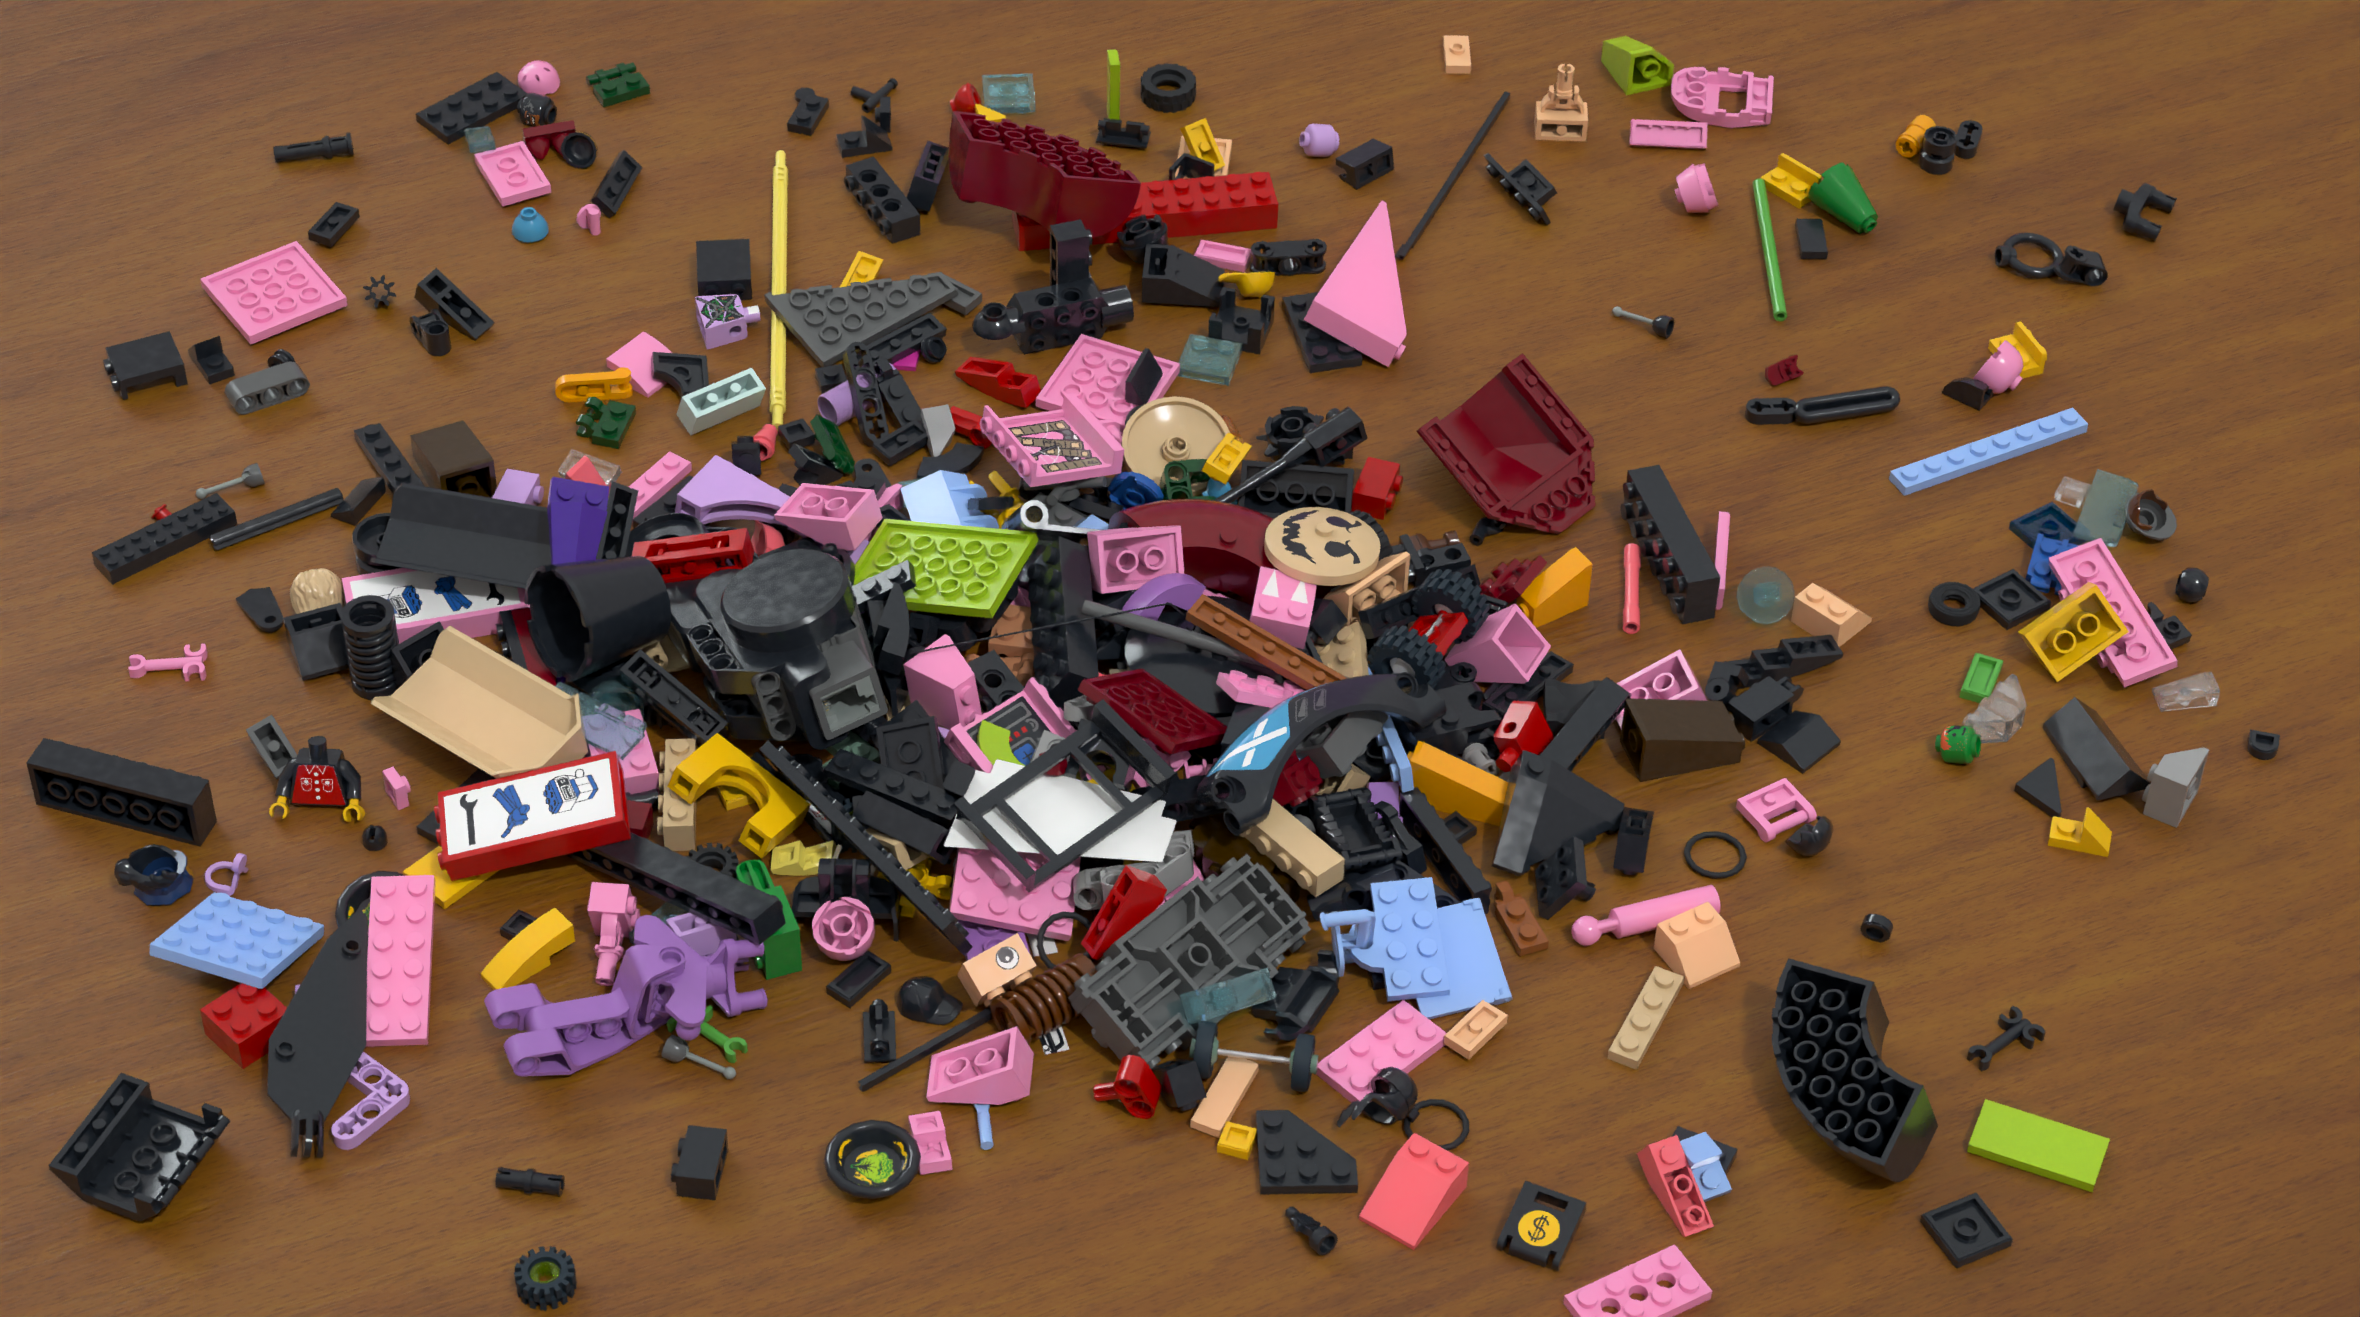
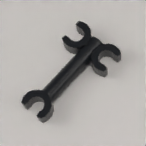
[1967,1006,2046,1071]

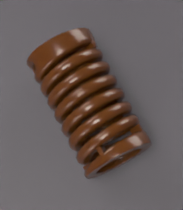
[990,953,1097,1045]

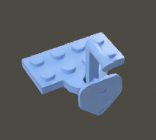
[1320,877,1450,1001]

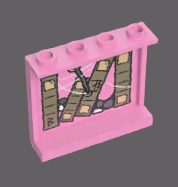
[980,393,1125,487]

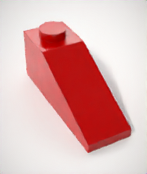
[1081,865,1167,960]

